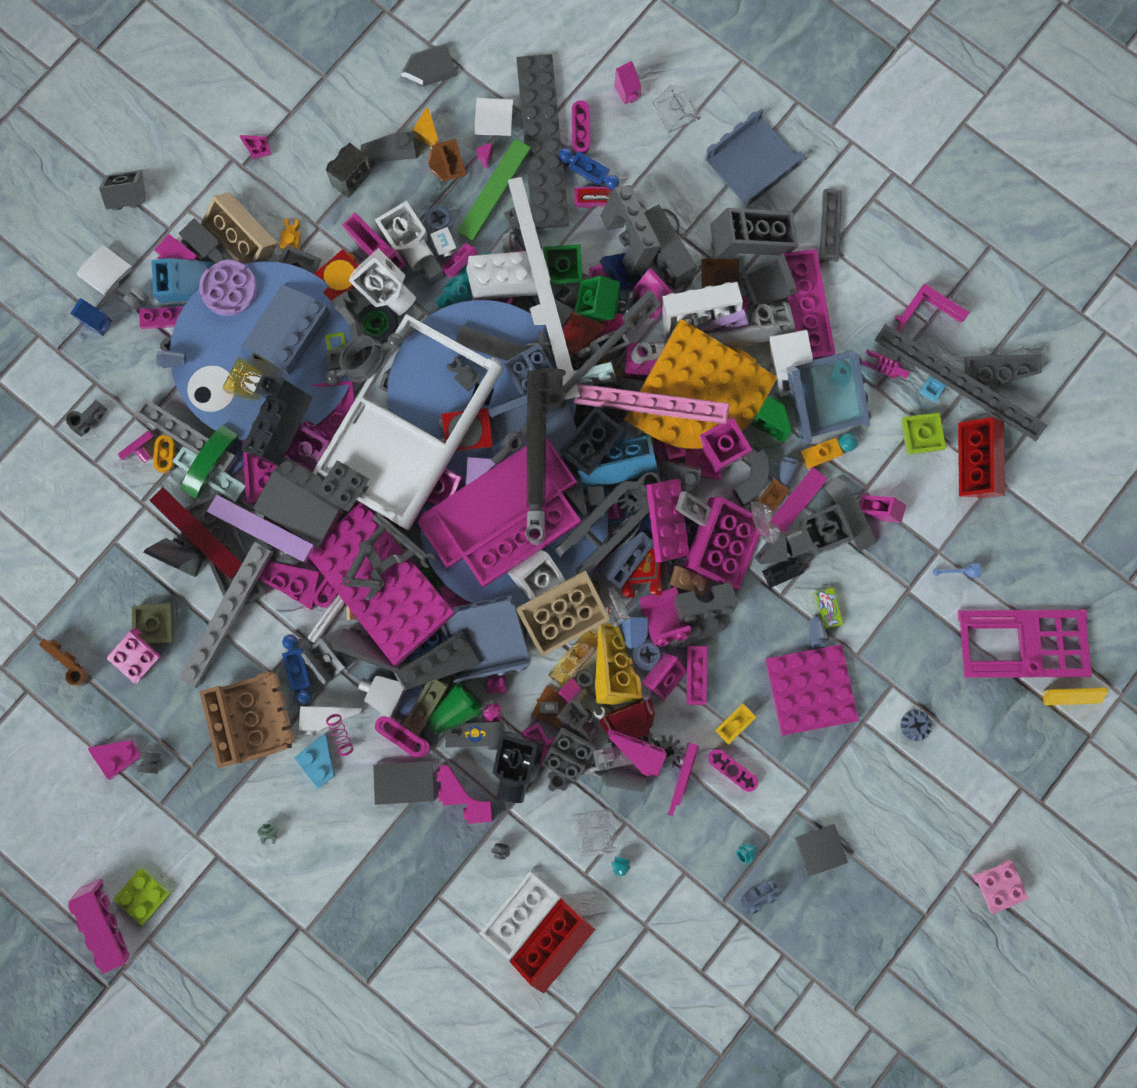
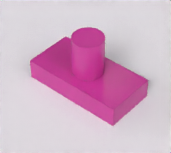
[117,431,156,463]

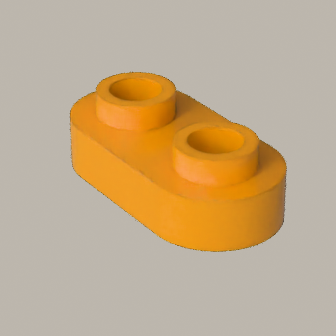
[153,435,176,474]

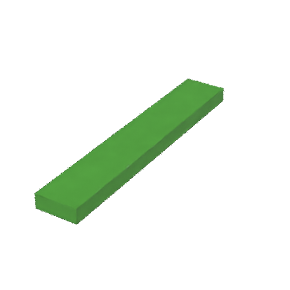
[457,139,531,242]

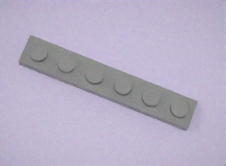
[134,398,237,473]

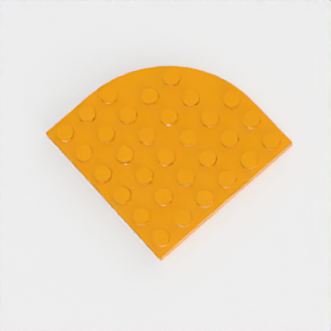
[623,319,777,449]

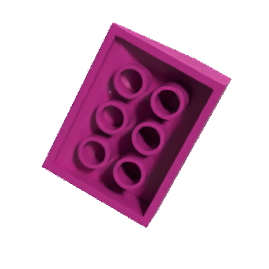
[683,497,765,591]

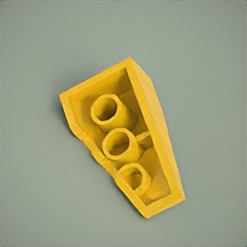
[595,622,642,705]

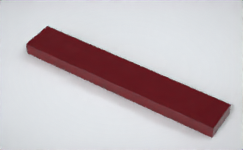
[149,487,242,580]

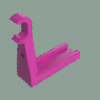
[894,283,970,332]

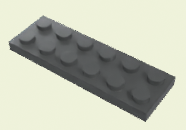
[185,492,267,606]

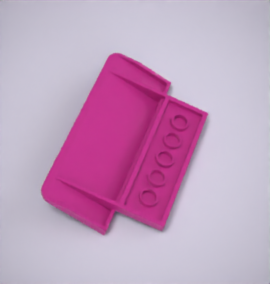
[418,438,582,588]

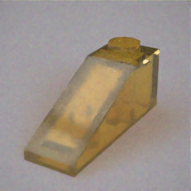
[548,631,598,688]

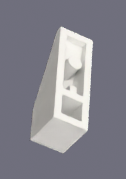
[299,706,362,735]

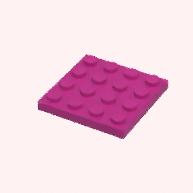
[765,644,859,736]

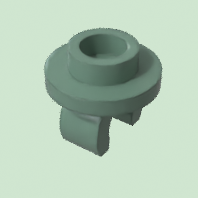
[257,823,278,844]

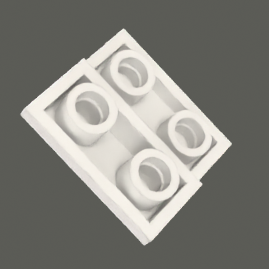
[475,98,513,136]
[77,245,132,296]

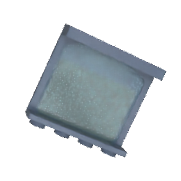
[786,350,871,444]

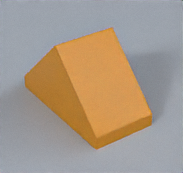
[412,108,439,147]

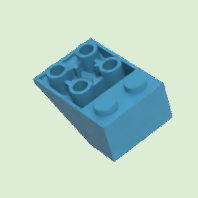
[151,258,214,303]

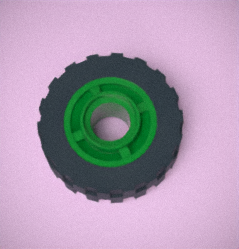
[358,304,399,347]

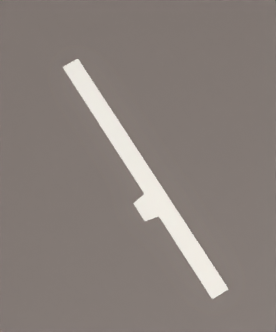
[508,177,580,399]

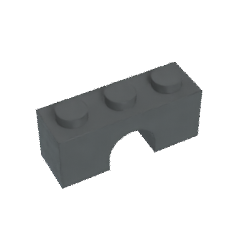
[673,582,738,624]

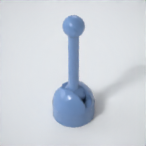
[932,562,981,578]

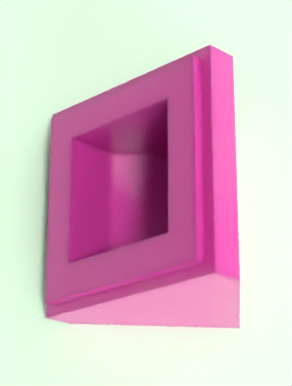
[476,143,493,168]

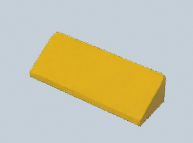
[1043,687,1108,705]

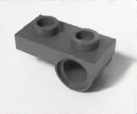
[66,399,107,437]

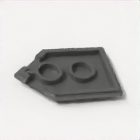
[400,43,457,87]

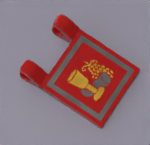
[622,545,662,598]

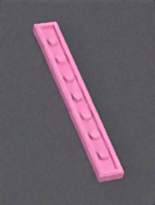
[574,384,730,424]

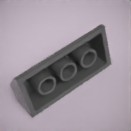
[332,627,413,672]

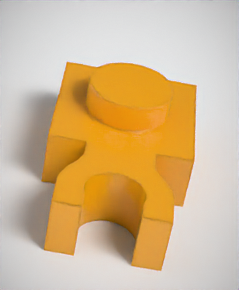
[279,218,301,251]

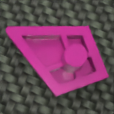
[239,135,271,159]

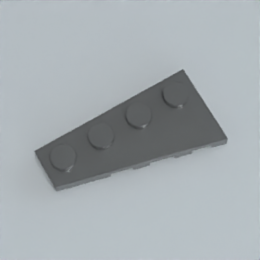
[964,354,1042,388]
[394,631,480,690]

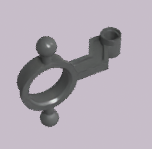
[325,290,403,385]

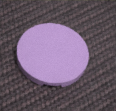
[199,260,257,316]

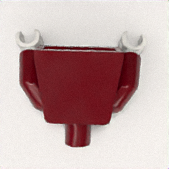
[594,690,655,741]

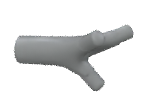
[580,760,601,778]

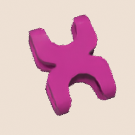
[375,716,430,757]

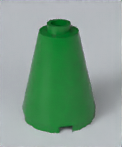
[428,682,484,734]

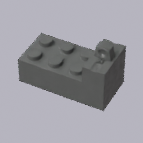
[619,204,697,290]
[710,208,798,260]

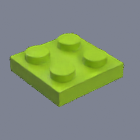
[901,412,946,455]
[113,868,171,926]

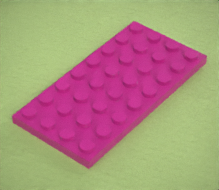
[309,503,456,667]

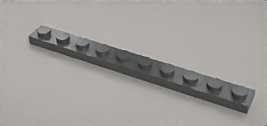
[874,324,1047,442]

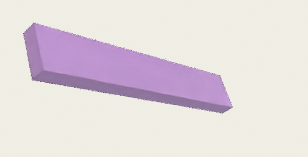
[207,495,315,563]

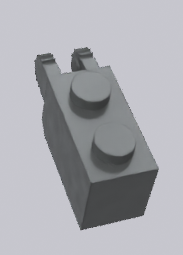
[178,218,226,264]
[577,330,631,366]

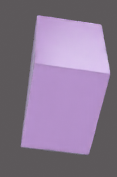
[466,457,496,485]

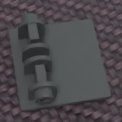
[316,460,369,512]

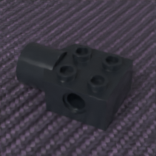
[492,731,545,803]

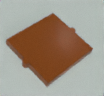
[531,687,567,730]

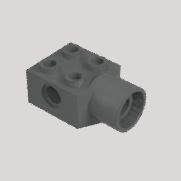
[785,503,855,558]

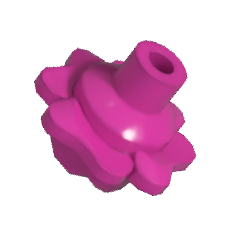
[482,703,502,722]

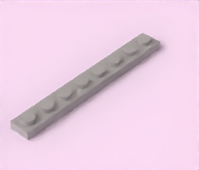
[179,542,273,688]

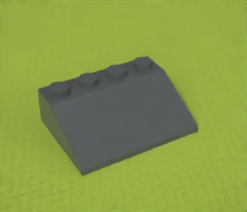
[254,456,346,549]

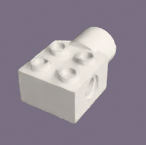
[375,201,434,271]
[349,248,416,316]

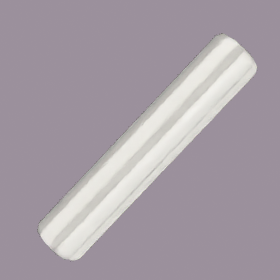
[308,595,345,643]

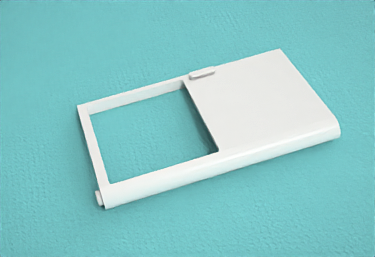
[312,314,504,530]

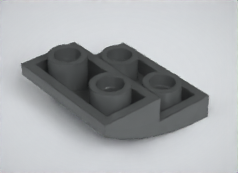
[541,727,596,783]
[795,824,848,876]

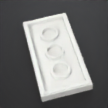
[479,870,561,960]

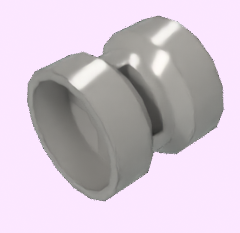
[122,285,149,311]

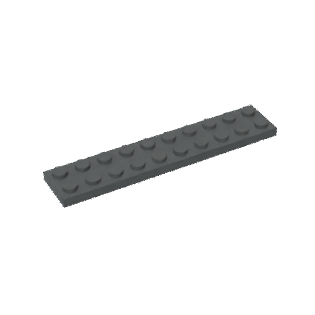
[516,54,569,229]

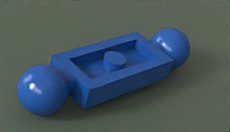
[558,148,620,189]
[282,634,312,706]

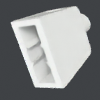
[358,675,406,718]

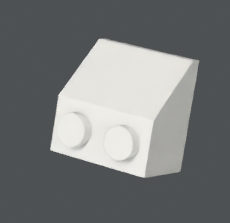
[508,550,566,600]

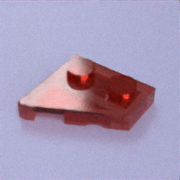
[563,312,605,355]

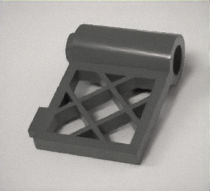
[602,733,653,793]

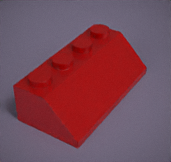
[958,417,1005,498]
[509,898,596,994]

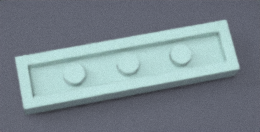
[172,446,246,503]

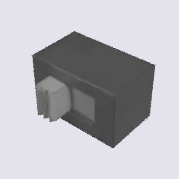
[540,702,558,713]

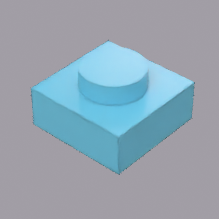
[918,376,946,403]

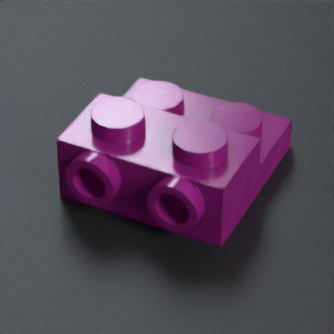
[285,421,332,472]

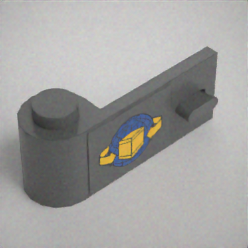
[445,722,504,750]

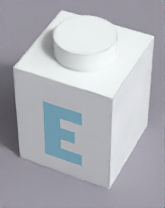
[430,227,456,257]

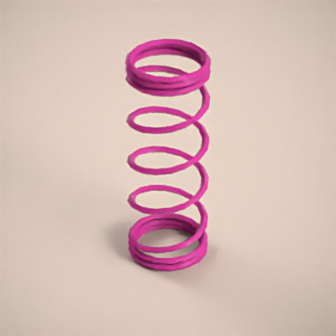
[326,714,354,756]

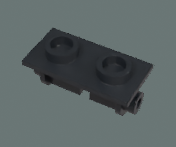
[762,557,805,588]

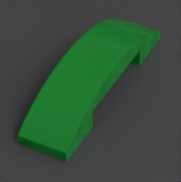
[181,425,239,499]

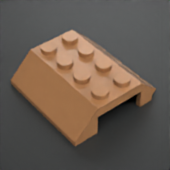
[199,671,295,768]

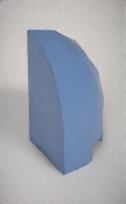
[622,617,648,649]

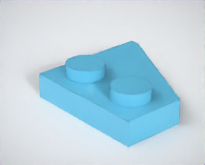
[294,734,335,789]

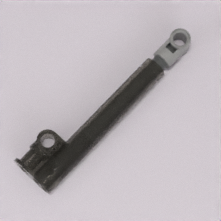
[525,369,566,545]

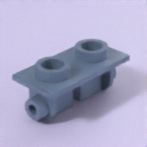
[739,880,781,915]

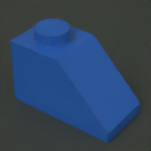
[70,298,112,336]

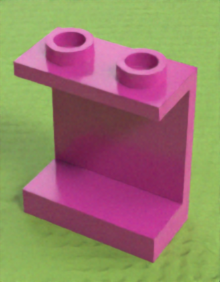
[639,587,691,647]

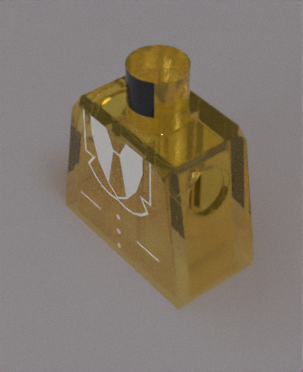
[222,357,265,401]

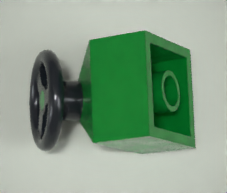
[574,276,638,324]

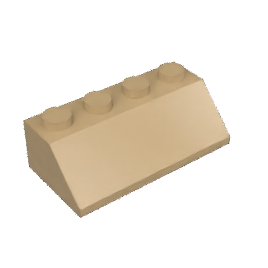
[201,192,278,264]

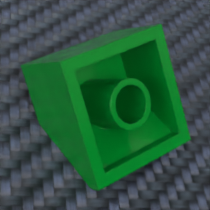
[543,244,583,285]
[751,396,792,443]

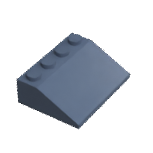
[241,284,331,376]

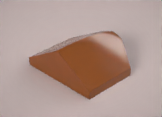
[427,138,466,182]

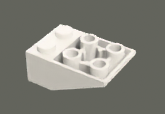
[769,330,818,397]

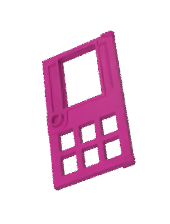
[958,609,1092,678]

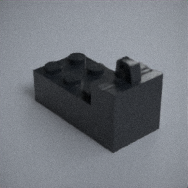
[241,375,313,466]

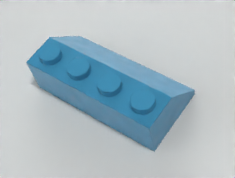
[578,434,658,490]

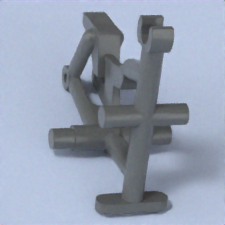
[342,513,435,600]

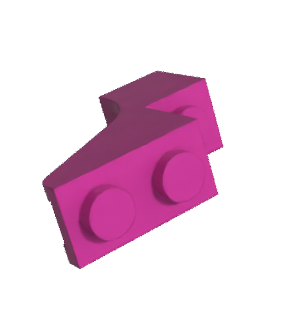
[341,212,406,269]
[437,765,493,824]

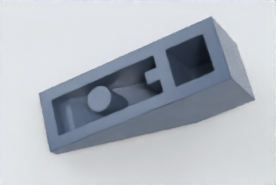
[597,532,654,588]

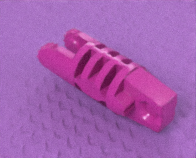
[862,349,910,379]

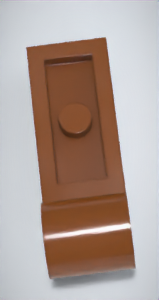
[39,639,90,686]

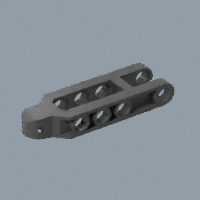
[554,472,660,575]

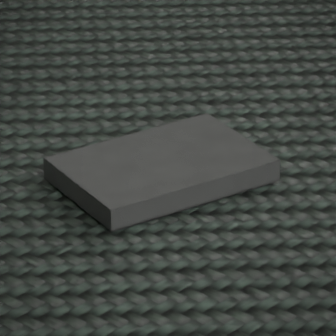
[373,761,435,805]

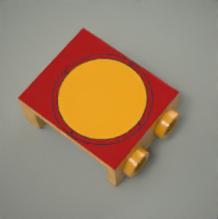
[314,249,359,301]

